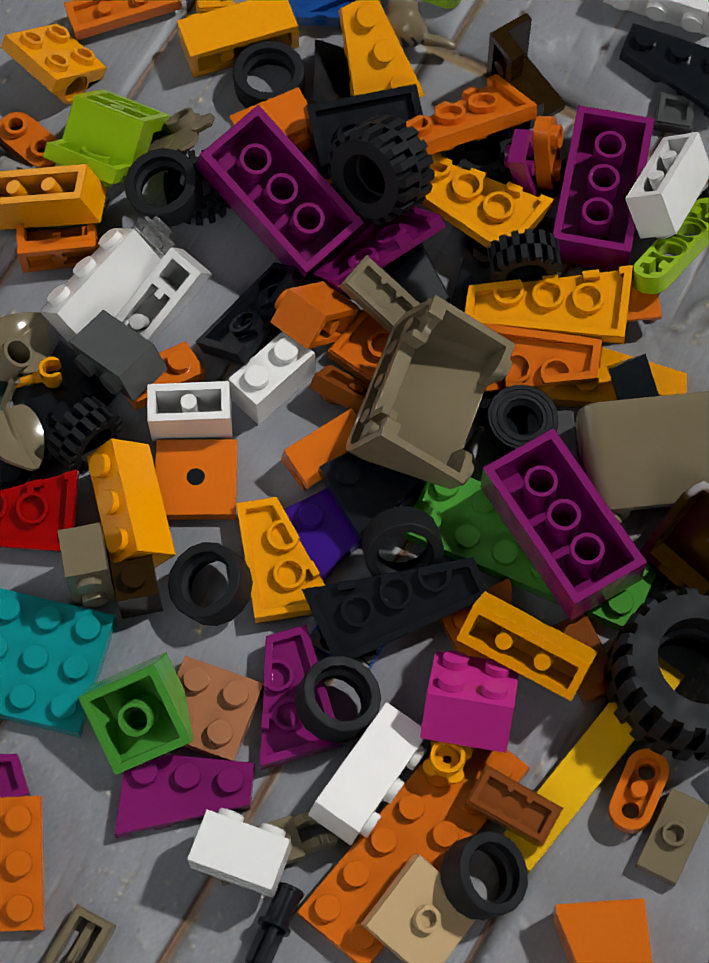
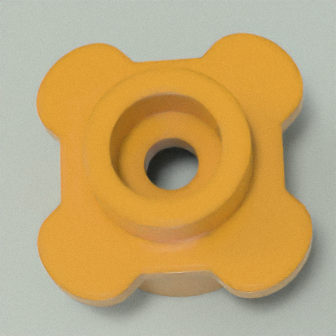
[423,740,472,784]

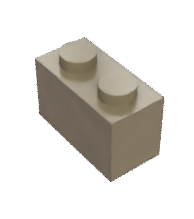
[57,523,116,608]

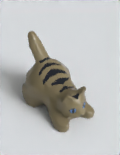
[384,0,456,50]

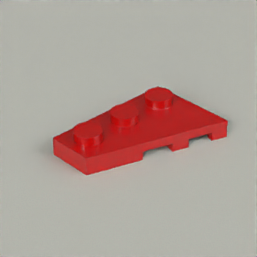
[0,469,80,552]

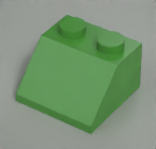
[78,652,193,775]

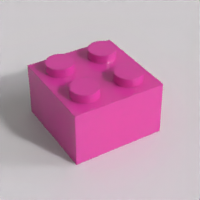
[420,650,519,753]

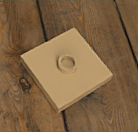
[361,854,475,963]

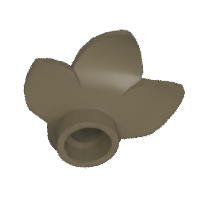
[148,107,215,154]

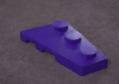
[284,488,410,582]

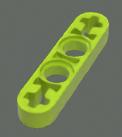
[633,198,709,294]

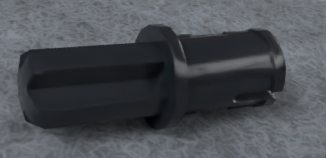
[245,882,304,963]

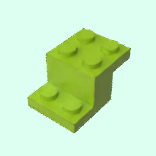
[43,89,171,187]

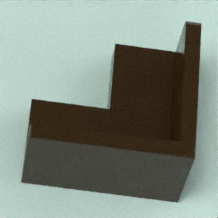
[486,13,565,130]
[640,480,709,595]

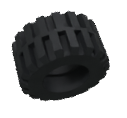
[327,114,435,225]

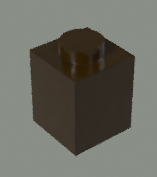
[110,555,163,619]

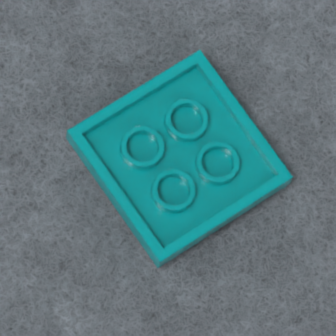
[0,588,117,738]

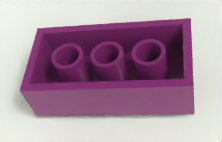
[195,105,364,280]
[553,105,655,272]
[480,428,647,621]

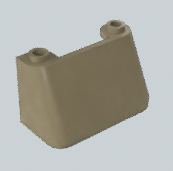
[346,295,515,489]
[575,391,709,525]

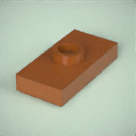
[464,765,563,848]

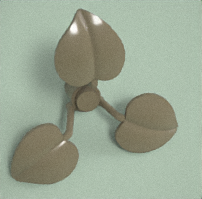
[0,312,51,471]

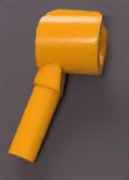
[15,357,63,389]

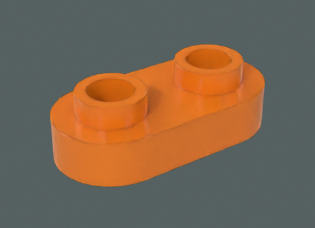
[0,112,58,168]
[533,116,566,190]
[608,748,669,834]

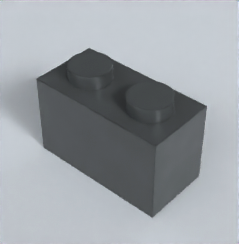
[69,310,168,401]

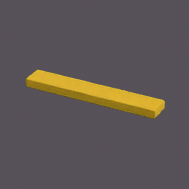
[503,656,685,874]

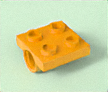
[1,23,107,104]

